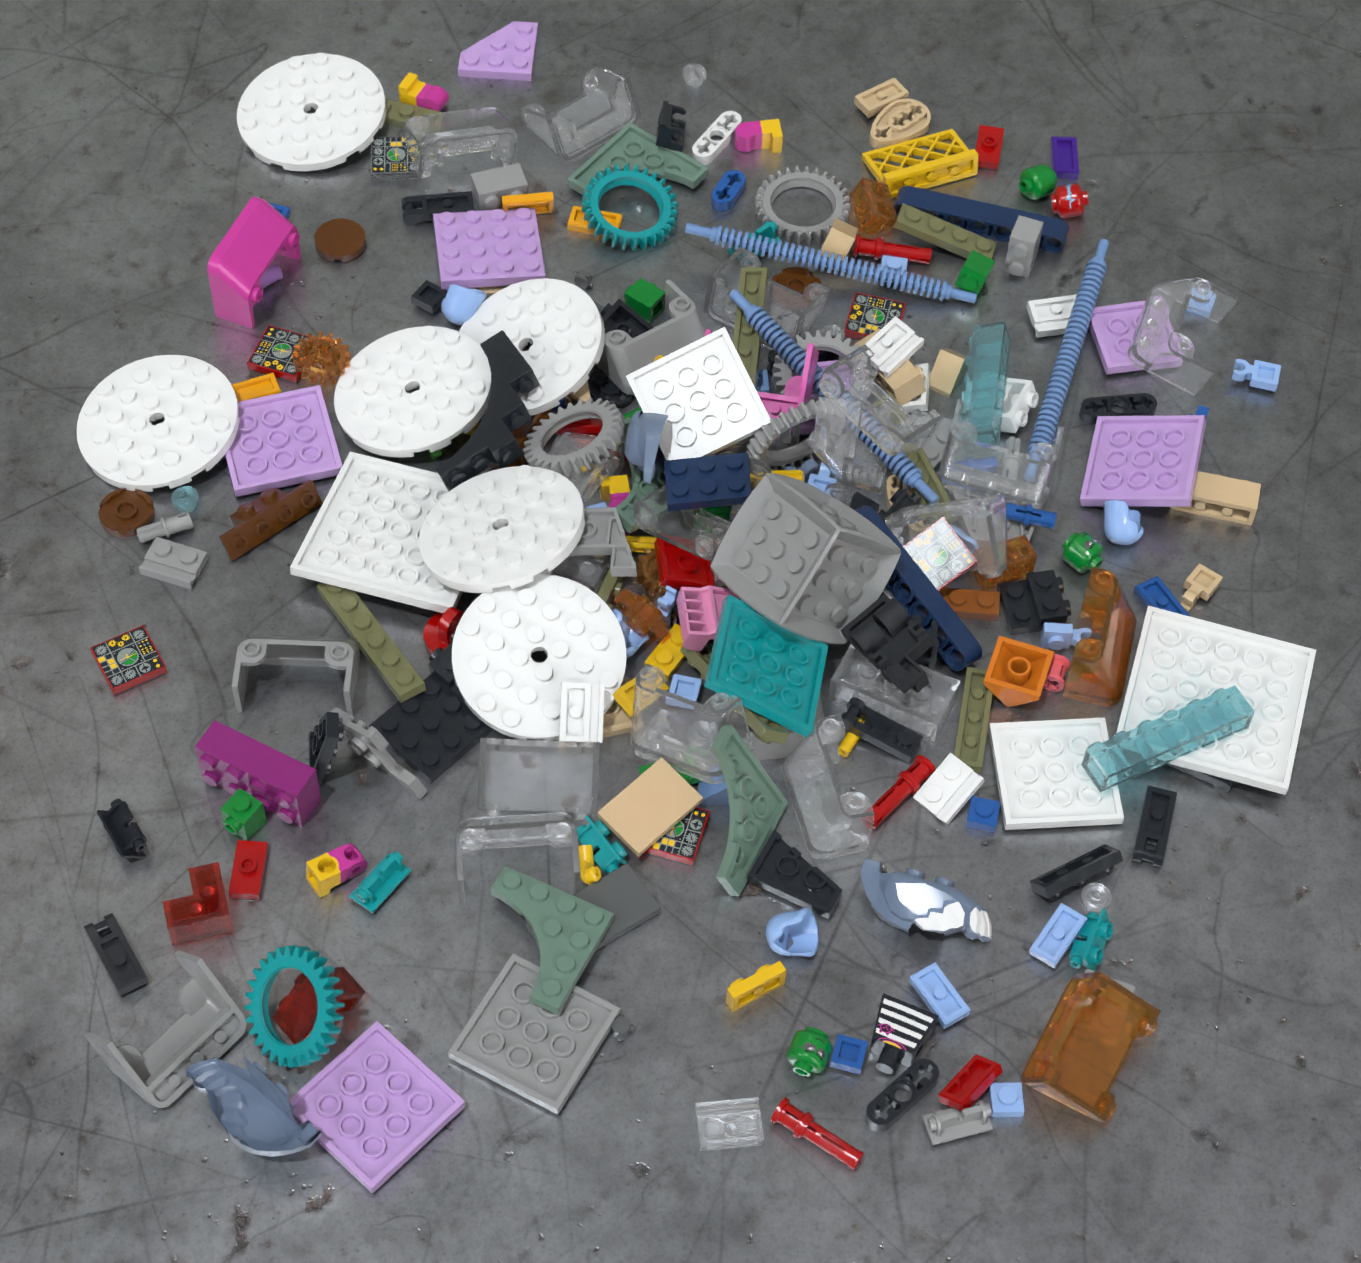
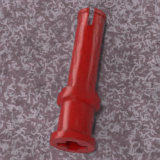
[853,234,932,265]
[861,755,936,829]
[770,1097,864,1170]

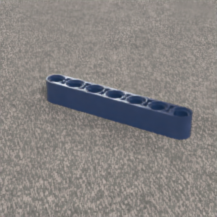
[892,186,1069,253]
[855,505,982,671]

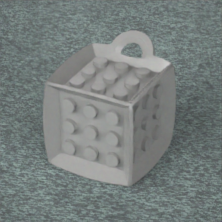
[711,473,901,645]

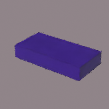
[1050,136,1079,180]

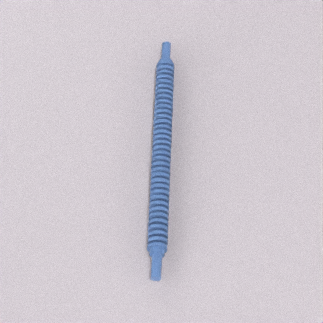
[685,223,977,304]
[1023,239,1109,482]
[729,289,940,505]

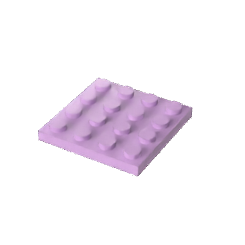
[433,208,546,289]
[225,385,342,497]
[1080,415,1206,507]
[288,1021,466,1194]

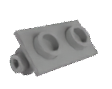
[922,1100,993,1145]

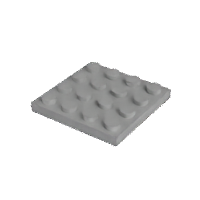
[448,954,621,1115]

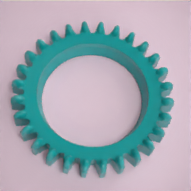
[581,163,678,251]
[245,945,345,1068]

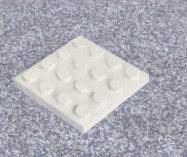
[626,327,771,460]
[988,717,1124,830]

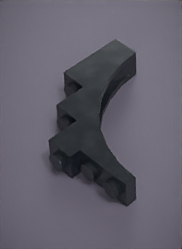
[436,330,540,491]

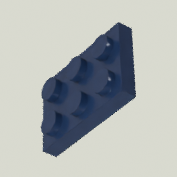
[664,452,751,511]

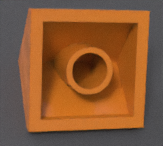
[983,636,1054,708]

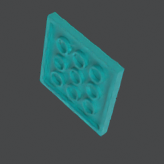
[704,594,828,738]

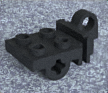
[841,594,933,694]

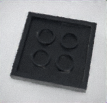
[369,673,493,784]

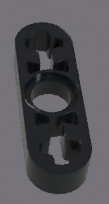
[1079,393,1157,425]
[865,1059,939,1131]

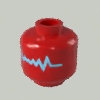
[1051,183,1089,219]

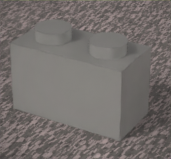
[471,163,528,211]
[1004,215,1044,279]

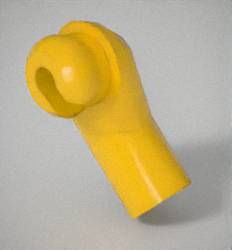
[577,845,601,885]

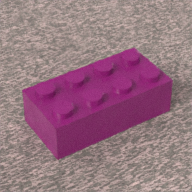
[195,720,321,827]

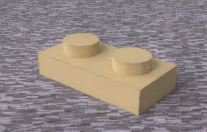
[854,78,909,118]

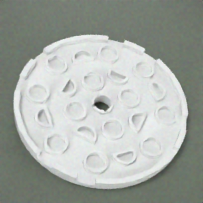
[237,53,386,171]
[459,278,605,416]
[334,326,491,457]
[76,355,240,492]
[419,465,585,593]
[452,574,626,741]

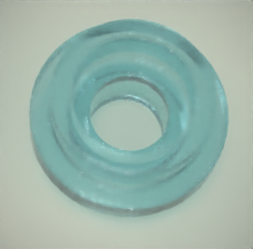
[171,486,199,512]

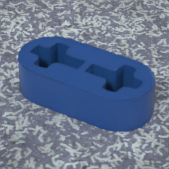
[711,170,746,212]

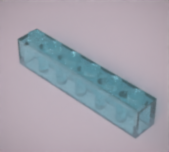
[957,321,1011,455]
[1081,685,1255,792]

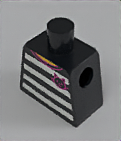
[870,993,939,1074]

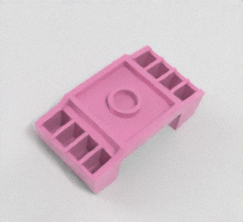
[676,585,744,652]

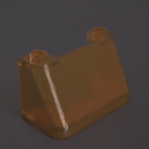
[1063,567,1137,707]
[1021,972,1161,1122]

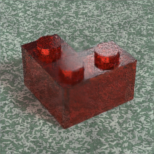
[163,862,234,946]
[272,966,366,1044]

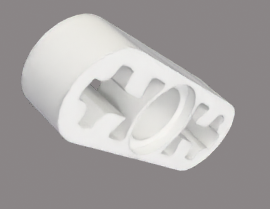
[692,111,742,165]

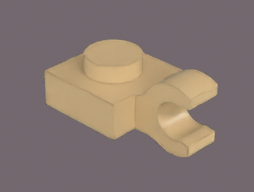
[1181,563,1223,613]

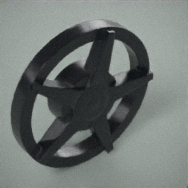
[587,369,634,408]

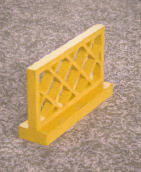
[862,129,979,200]

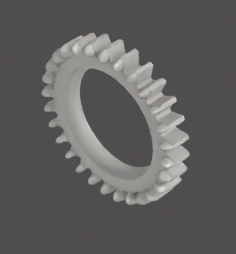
[755,165,851,246]
[772,330,875,423]
[523,398,625,478]
[746,398,846,471]

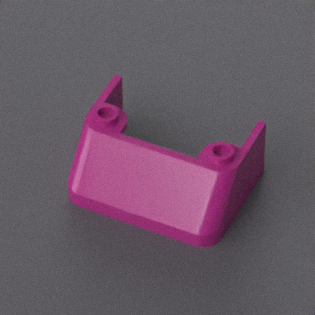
[207,196,301,329]
[704,329,819,419]

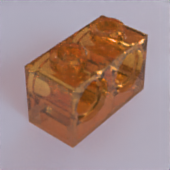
[849,177,897,238]
[970,535,1037,591]

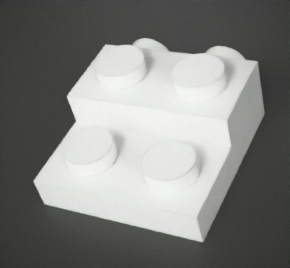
[963,375,1039,433]

